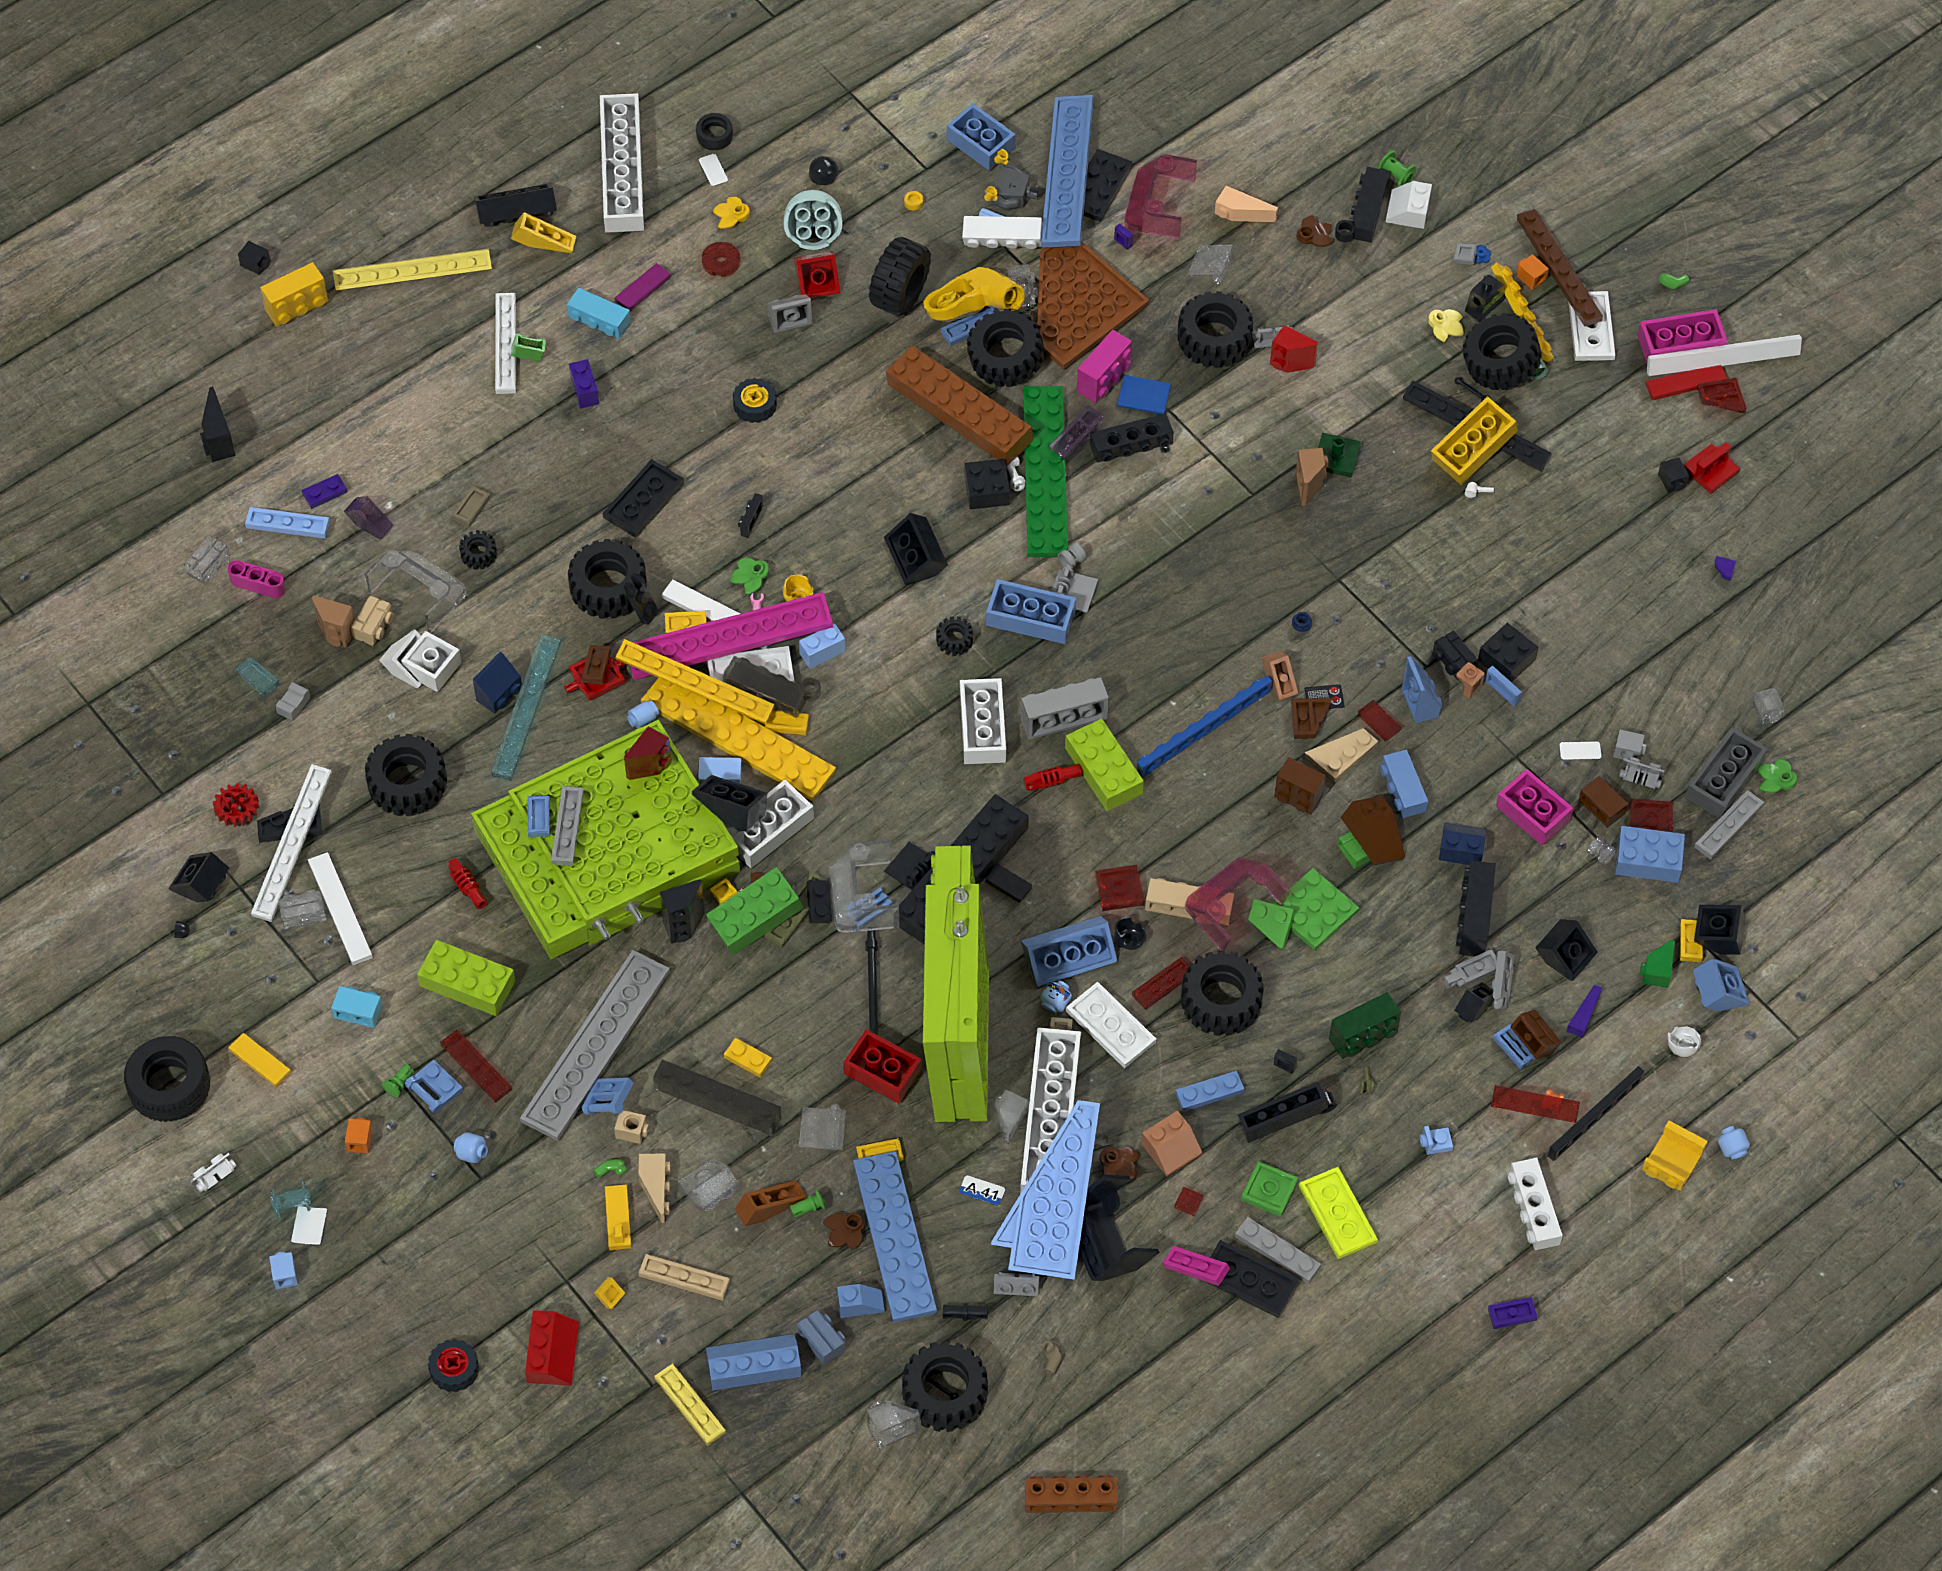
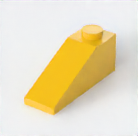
[511,212,576,253]

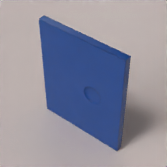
[1117,375,1171,414]

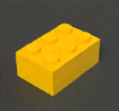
[260,262,328,327]

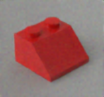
[794,251,841,298]
[1270,325,1319,373]

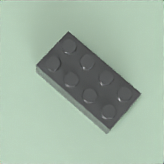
[1685,728,1768,819]

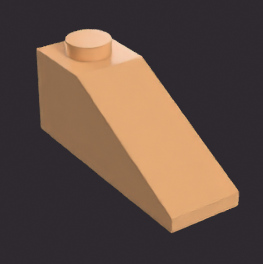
[1215,186,1278,222]

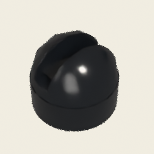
[174,921,190,939]

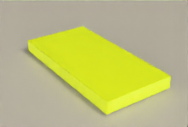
[1299,1167,1378,1259]

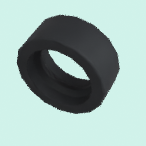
[696,113,733,150]

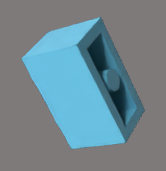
[331,986,383,1028]

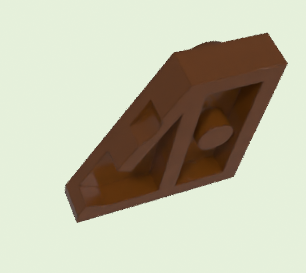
[1291,698,1331,739]

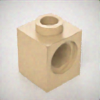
[614,1110,649,1144]

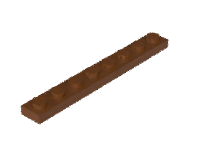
[1517,209,1603,327]

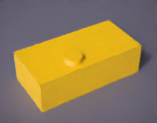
[1431,397,1518,485]

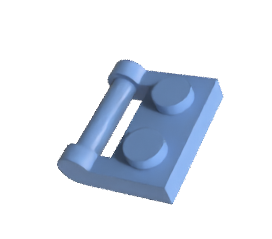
[404,1060,463,1114]
[582,1078,634,1115]

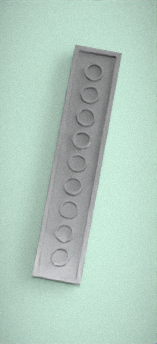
[520,950,670,1141]

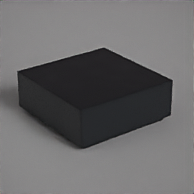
[1274,1049,1298,1074]

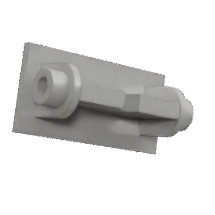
[1252,325,1293,348]
[994,1272,1039,1296]

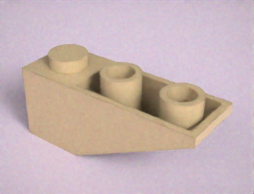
[638,1154,670,1223]

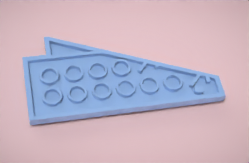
[991,1100,1100,1280]

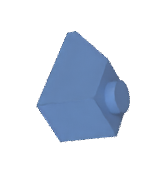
[837,1284,885,1318]

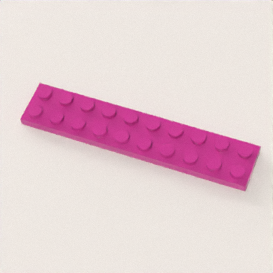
[630,592,833,680]

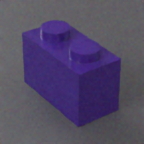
[569,359,599,409]

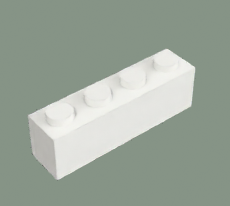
[962,216,1043,249]

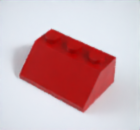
[525,1310,579,1386]

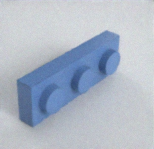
[1175,1071,1244,1112]

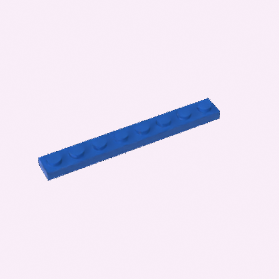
[1137,676,1272,778]

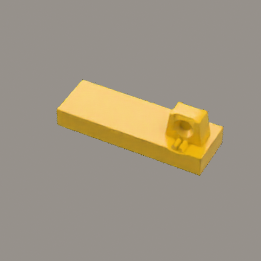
[605,1185,631,1250]

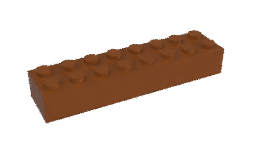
[886,346,1033,466]

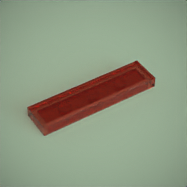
[440,1029,512,1103]
[1491,1085,1580,1123]

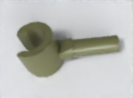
[1359,1067,1374,1095]

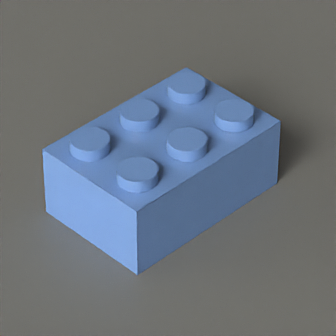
[947,103,1015,171]
[1615,826,1685,883]

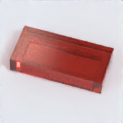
[1357,700,1401,742]

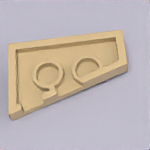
[1305,728,1378,783]

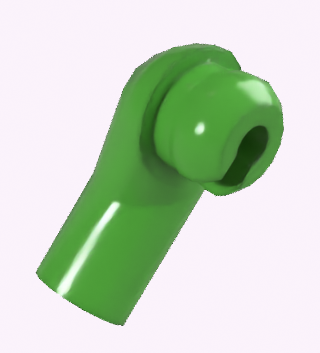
[1659,273,1689,290]
[593,1159,627,1179]

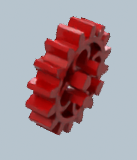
[213,783,260,827]

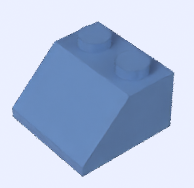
[1693,958,1750,1011]

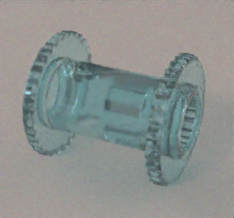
[270,1181,311,1218]

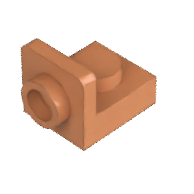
[1456,662,1485,699]

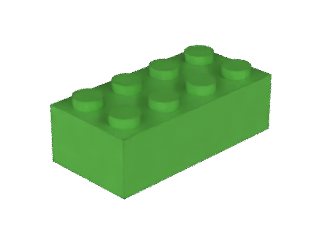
[706,867,804,956]

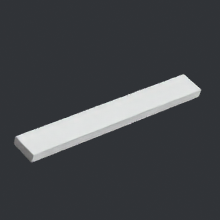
[1647,335,1802,376]
[251,764,332,922]

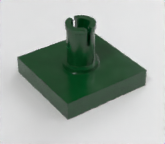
[1318,433,1361,478]

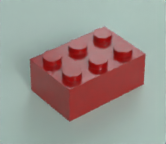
[843,1029,922,1104]

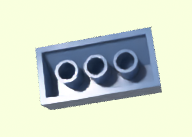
[1021,916,1117,987]
[706,1334,801,1391]

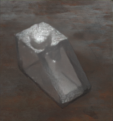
[994,1090,1029,1145]

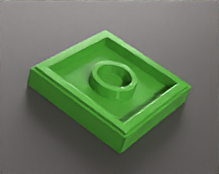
[1241,1161,1298,1217]

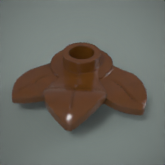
[1296,215,1332,247]
[1100,1146,1140,1180]
[823,1213,864,1250]

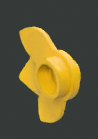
[713,197,750,229]

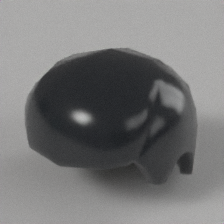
[809,156,838,186]
[1114,917,1146,950]

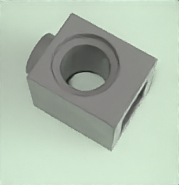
[1613,730,1647,759]

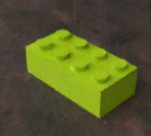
[1065,718,1144,811]
[417,940,515,1016]

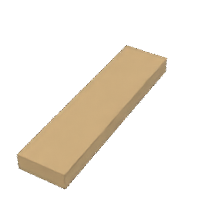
[638,1254,730,1301]

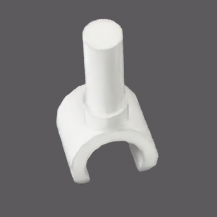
[1465,482,1494,498]

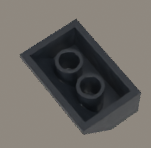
[884,513,948,585]
[660,879,705,944]

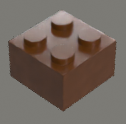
[1274,757,1326,815]

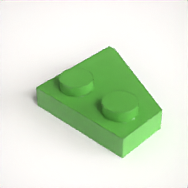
[1248,899,1296,950]

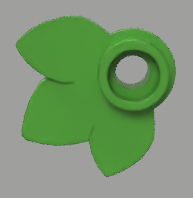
[730,558,769,595]
[1758,759,1797,793]

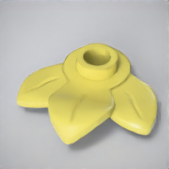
[1428,309,1464,342]

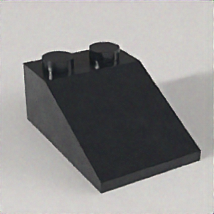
[200,387,236,463]
[692,775,768,832]

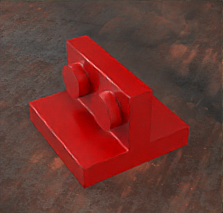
[1684,442,1740,494]

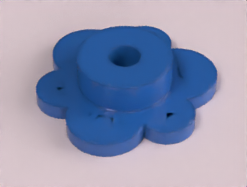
[1475,245,1491,264]

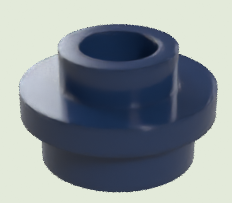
[1292,612,1312,632]

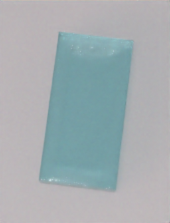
[235,656,279,697]

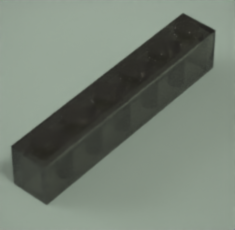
[653,1059,782,1136]

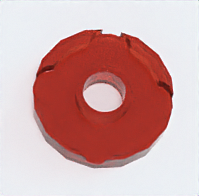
[702,242,740,277]

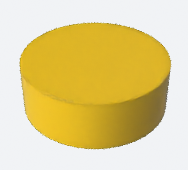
[904,191,923,211]

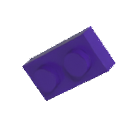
[301,474,348,509]
[1488,1297,1538,1329]

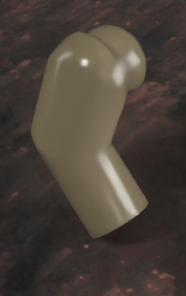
[1042,1341,1062,1375]

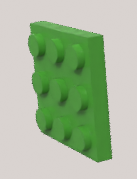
[1273,868,1359,951]

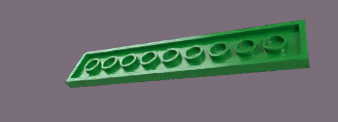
[1023,386,1068,558]

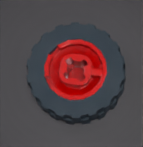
[428,1339,479,1392]

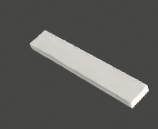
[495,293,516,394]
[662,580,771,649]
[308,852,373,965]

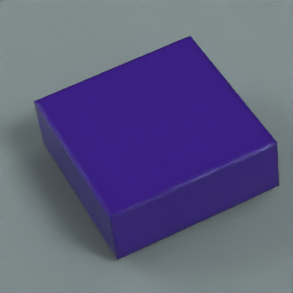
[1114,223,1133,250]

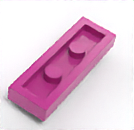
[1163,1246,1230,1286]

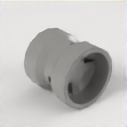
[1058,542,1086,568]

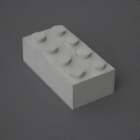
[1021,677,1109,740]

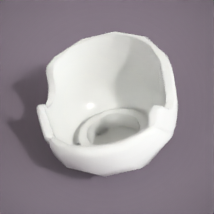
[1668,1026,1701,1057]

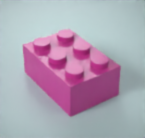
[1077,330,1133,403]
[1496,769,1573,846]

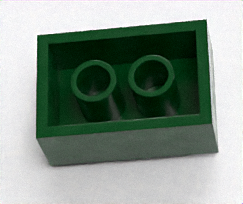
[1329,992,1401,1059]

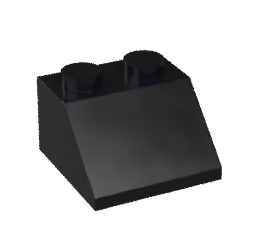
[168,852,229,903]
[1694,905,1745,955]
[1535,919,1598,981]

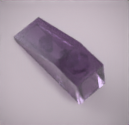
[1049,404,1103,460]

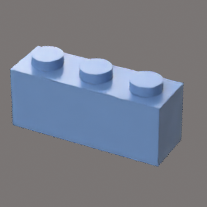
[1380,750,1428,818]

